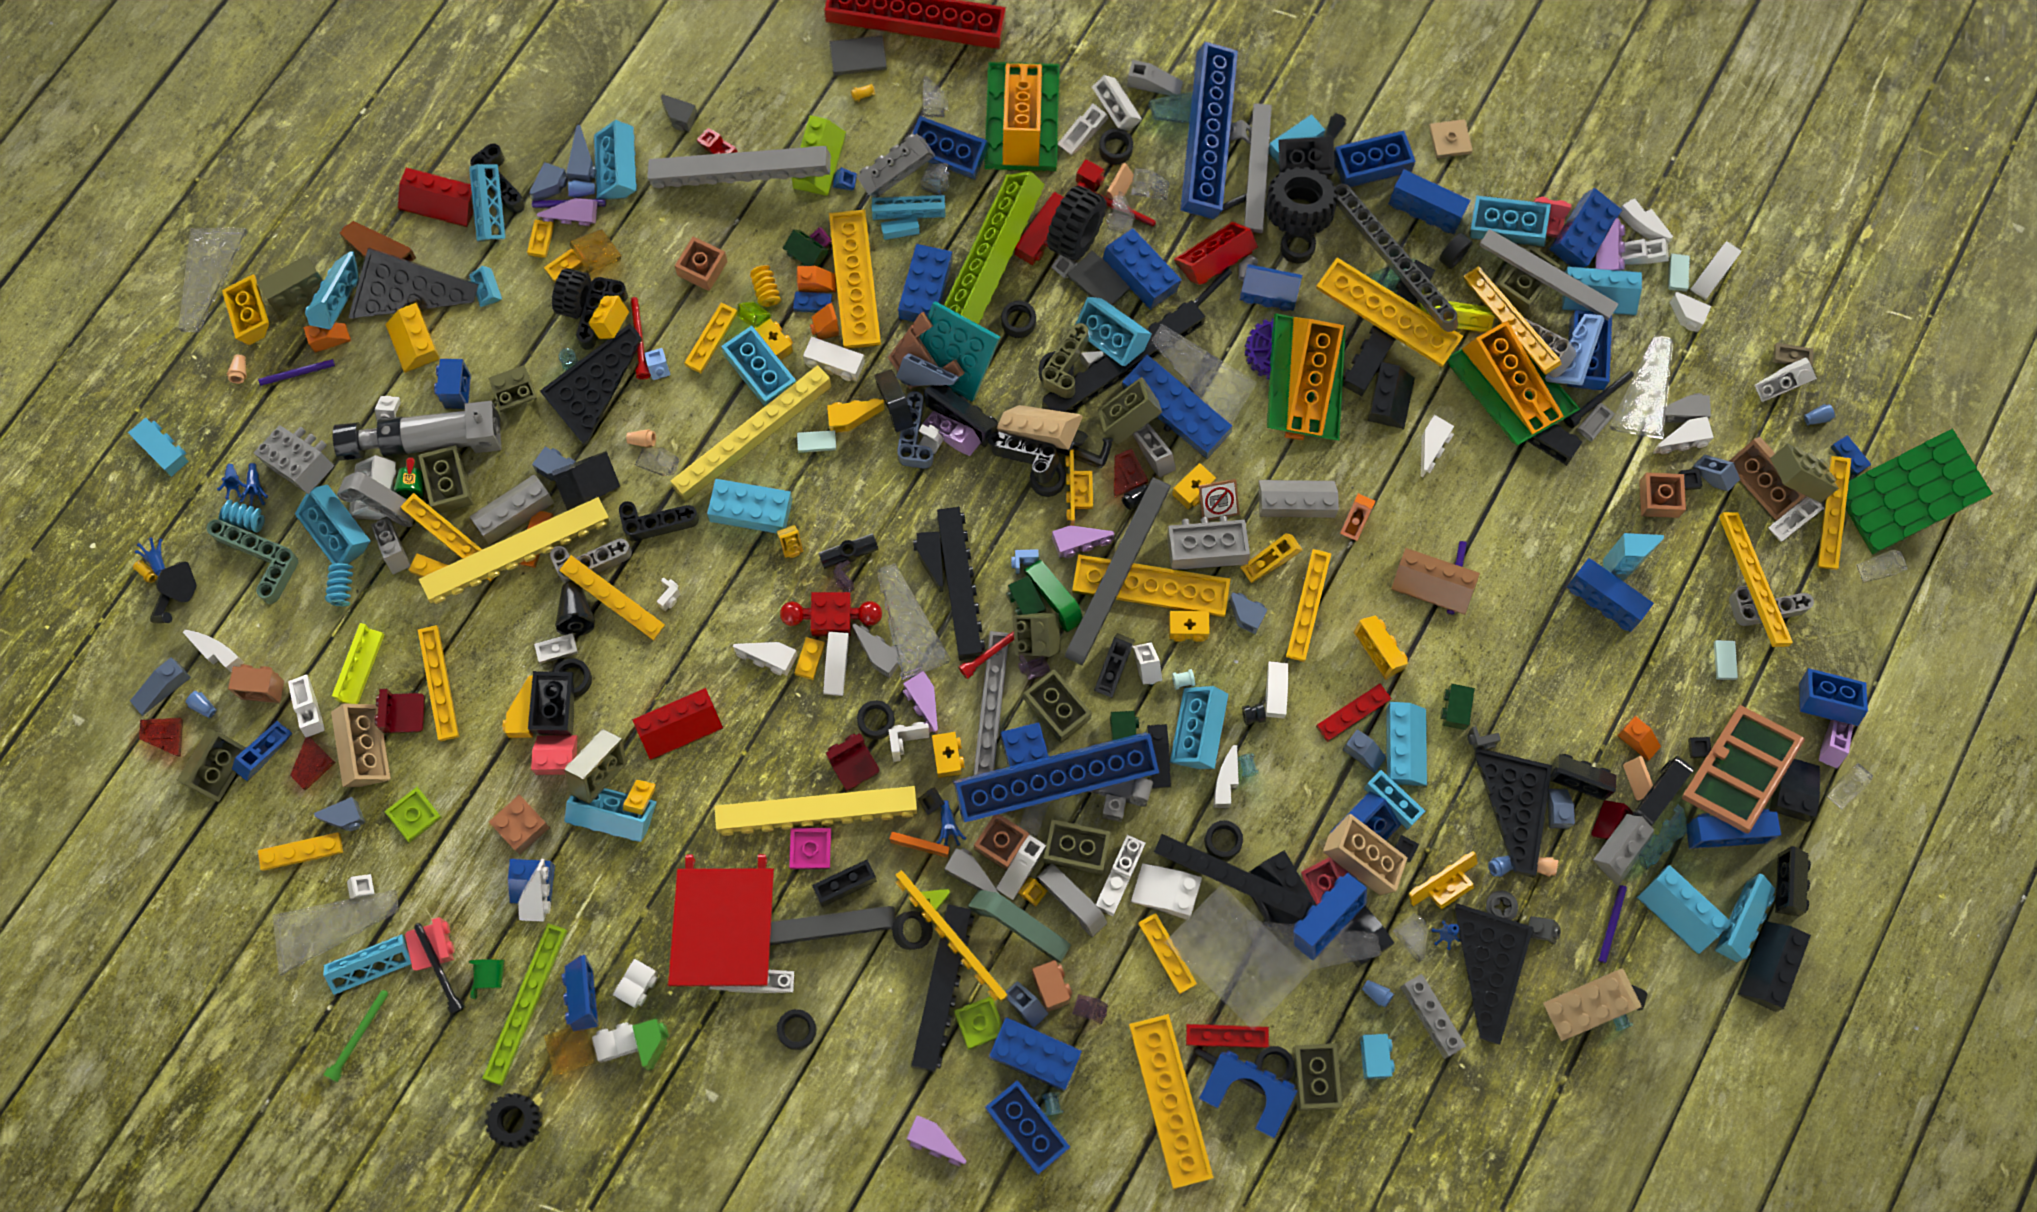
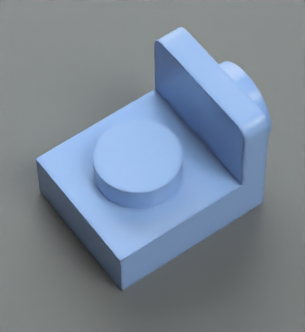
[644,348,670,380]
[1011,549,1039,574]

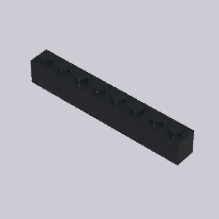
[1343,260,1435,397]
[937,506,985,661]
[1154,834,1313,919]
[911,904,975,1073]

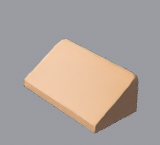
[1107,163,1134,203]
[1623,756,1653,801]

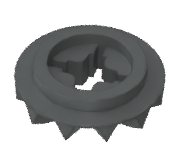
[1485,891,1518,920]

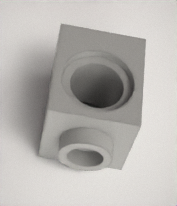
[1102,794,1126,822]

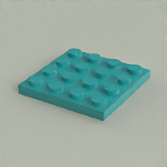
[919,301,1001,402]

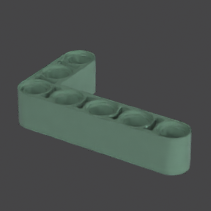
[207,519,298,604]
[968,889,1071,963]

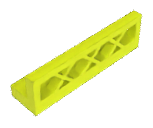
[1418,301,1495,332]
[332,623,384,704]

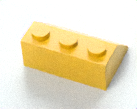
[222,274,269,345]
[385,303,440,373]
[1354,615,1408,680]

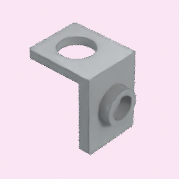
[1229,120,1252,144]

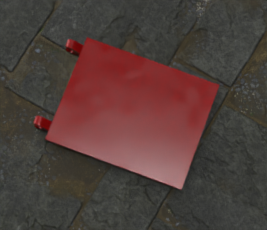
[668,854,774,987]

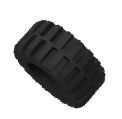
[1265,167,1338,236]
[1047,186,1106,261]

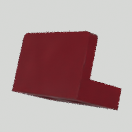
[1591,800,1633,840]

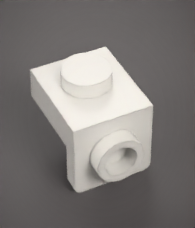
[375,396,400,421]
[919,424,944,454]
[657,578,680,611]

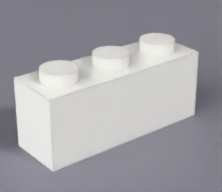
[1092,75,1142,131]
[803,337,865,382]

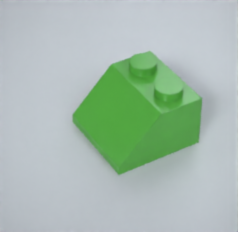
[632,1018,669,1071]

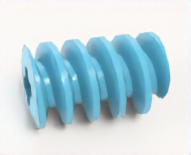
[219,499,265,533]
[325,563,354,606]

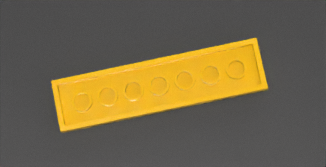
[829,209,881,349]
[1316,258,1463,367]
[1072,554,1230,617]
[1129,1014,1214,1189]

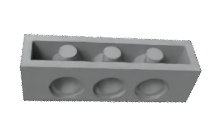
[1400,974,1466,1059]

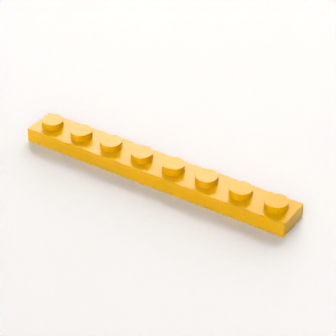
[1463,266,1562,375]
[1719,512,1793,647]
[895,870,1007,1003]

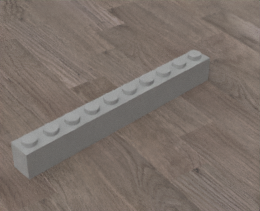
[647,146,831,188]

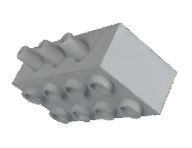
[856,134,935,198]
[254,425,334,494]
[1167,516,1250,570]

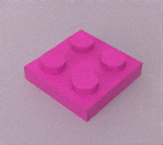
[789,828,831,869]

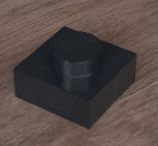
[1678,469,1703,490]
[1688,737,1711,758]
[918,787,945,815]
[1394,835,1419,863]

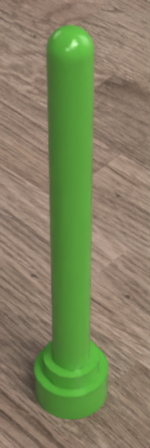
[323,990,388,1083]

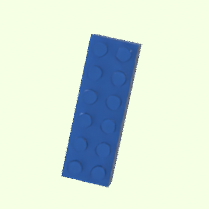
[1122,355,1233,459]

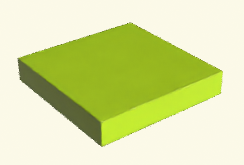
[384,787,442,843]
[954,996,1003,1050]

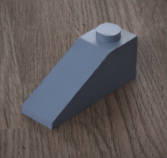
[566,125,596,183]
[896,353,959,386]
[130,657,191,716]

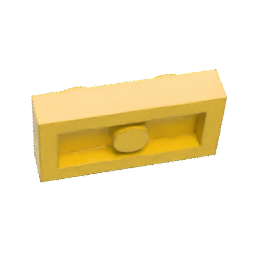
[527,219,554,258]
[544,247,586,282]
[409,553,448,577]
[794,637,825,680]
[623,779,656,815]

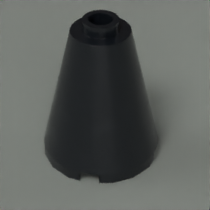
[555,581,595,636]

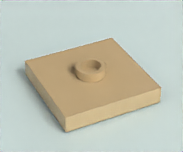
[1429,119,1473,158]

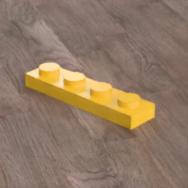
[684,303,738,374]
[258,832,343,871]
[1138,913,1197,995]

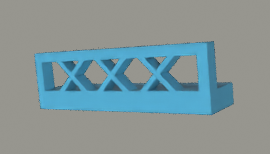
[469,164,505,241]
[872,195,945,220]
[324,934,411,995]

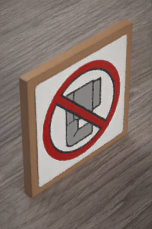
[1198,479,1240,520]

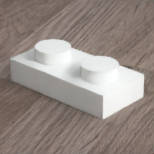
[534,633,578,664]

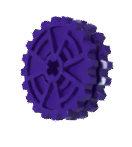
[1244,318,1274,380]

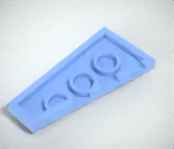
[1545,314,1604,385]

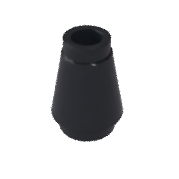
[1324,113,1346,140]
[1121,485,1148,510]

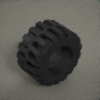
[552,268,591,319]
[485,1093,542,1148]

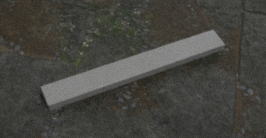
[1244,103,1272,233]
[1479,229,1618,320]
[973,631,1009,776]

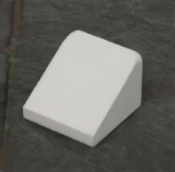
[1080,351,1104,370]
[347,875,374,900]

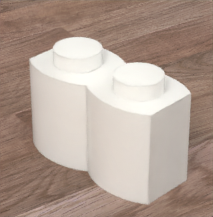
[613,959,658,1008]
[592,1023,638,1063]

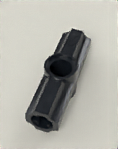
[818,533,879,569]

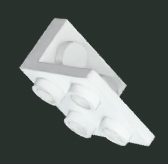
[889,722,930,762]

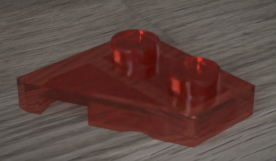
[1114,448,1148,497]
[139,718,183,757]
[290,737,336,791]

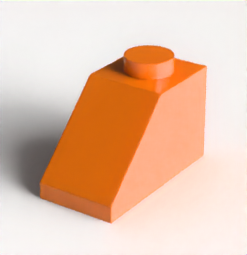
[797,266,836,293]
[810,303,839,340]
[303,323,351,353]
[1340,493,1375,541]
[1617,716,1661,761]

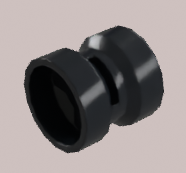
[1242,703,1266,725]

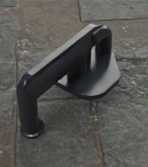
[1056,430,1114,468]
[150,561,197,623]

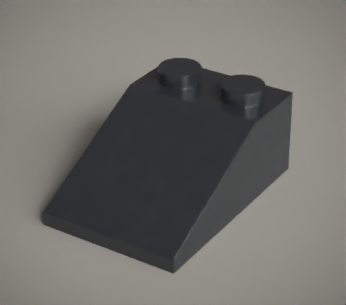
[1278,135,1334,174]
[552,451,621,511]
[528,671,574,735]
[1769,755,1820,822]
[1336,906,1394,968]

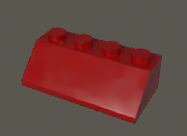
[398,167,474,227]
[1174,222,1258,285]
[632,688,724,760]

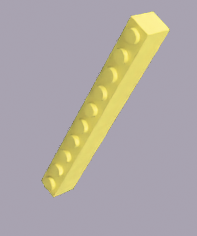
[671,365,831,502]
[419,497,609,604]
[715,786,917,836]

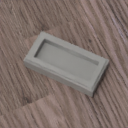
[1576,402,1615,442]

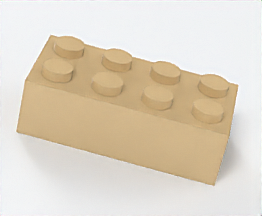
[1543,969,1642,1041]

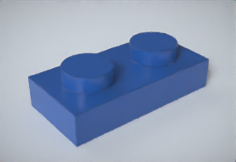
[793,292,832,313]
[1831,435,1872,476]

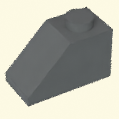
[661,94,698,132]

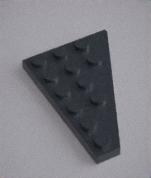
[348,248,479,319]
[540,324,642,446]
[1474,747,1552,878]
[1455,903,1534,1045]

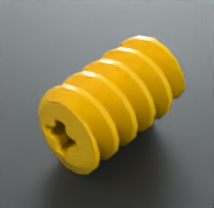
[750,265,781,307]

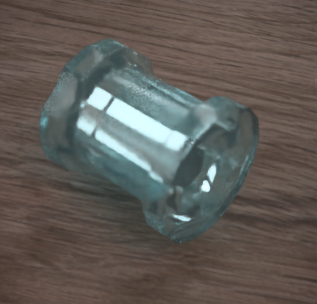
[559,348,579,370]
[1238,753,1259,778]
[1613,1014,1633,1032]
[1042,1092,1063,1116]

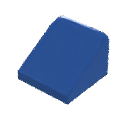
[833,167,857,190]

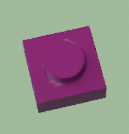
[810,227,832,248]

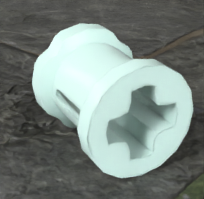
[1172,669,1195,690]

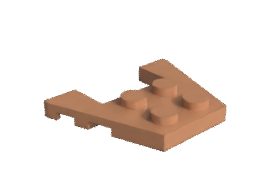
[888,312,965,389]

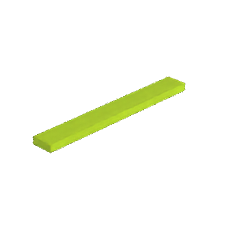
[482,923,567,1086]

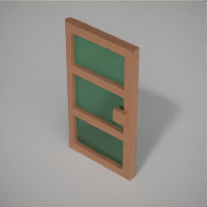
[1681,705,1805,833]

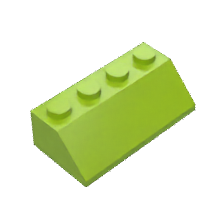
[791,115,846,196]

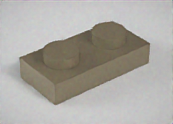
[1773,343,1814,366]

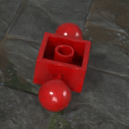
[780,592,883,636]

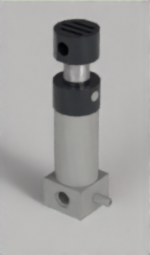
[332,401,502,461]

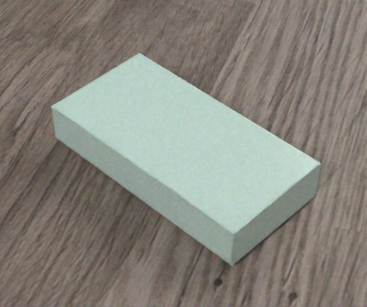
[1668,254,1690,291]
[797,430,836,453]
[1714,640,1738,680]

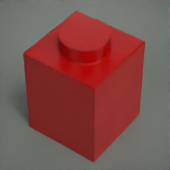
[1076,159,1105,191]

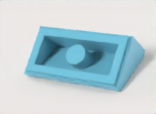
[881,217,920,240]
[469,266,502,307]

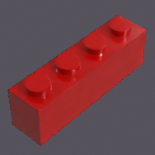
[1014,192,1064,266]

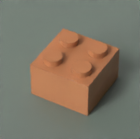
[675,237,728,291]
[1639,473,1686,518]
[228,664,284,703]
[489,795,550,855]
[974,814,1030,871]
[1032,960,1072,1012]

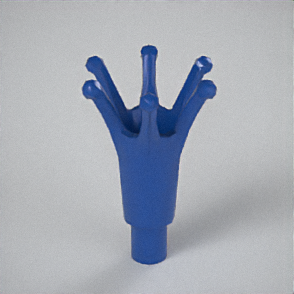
[239,463,268,506]
[217,464,247,500]
[135,538,165,577]
[937,800,967,846]
[1432,920,1461,950]

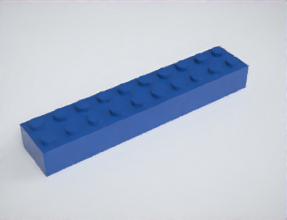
[1180,42,1238,219]
[953,732,1159,822]

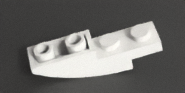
[1096,835,1145,916]
[709,970,794,993]

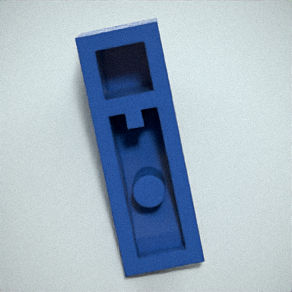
[232,721,292,781]

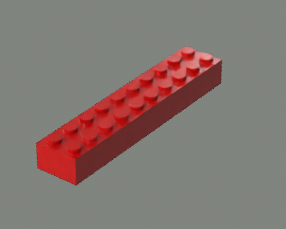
[824,0,1006,49]

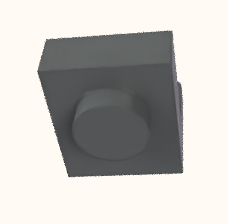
[1467,726,1501,750]
[1529,916,1561,944]

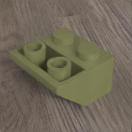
[488,365,537,412]
[1013,613,1061,657]

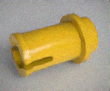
[851,84,875,102]
[133,560,158,583]

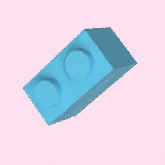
[1360,1034,1395,1079]

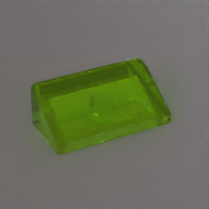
[737,301,771,329]

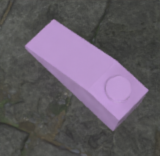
[1819,720,1853,769]

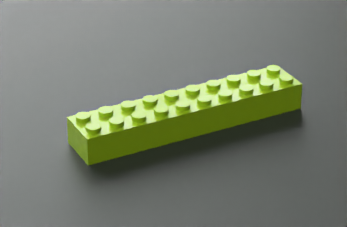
[944,171,1045,324]

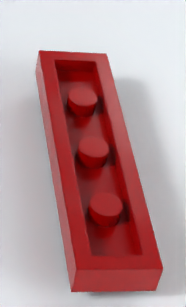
[1316,683,1392,742]
[1186,1024,1269,1048]

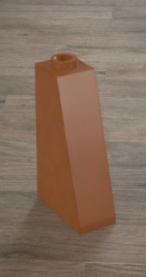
[339,221,416,262]

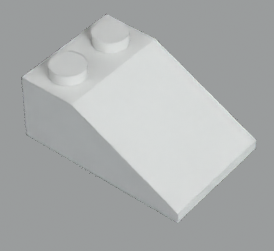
[1131,863,1202,920]

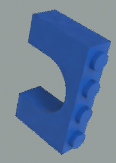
[1199,1051,1298,1138]

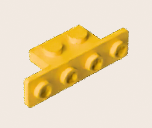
[1065,450,1093,526]
[1409,851,1478,910]

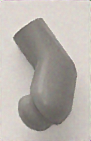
[1238,255,1258,280]

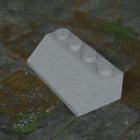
[469,475,554,546]
[1258,480,1339,518]

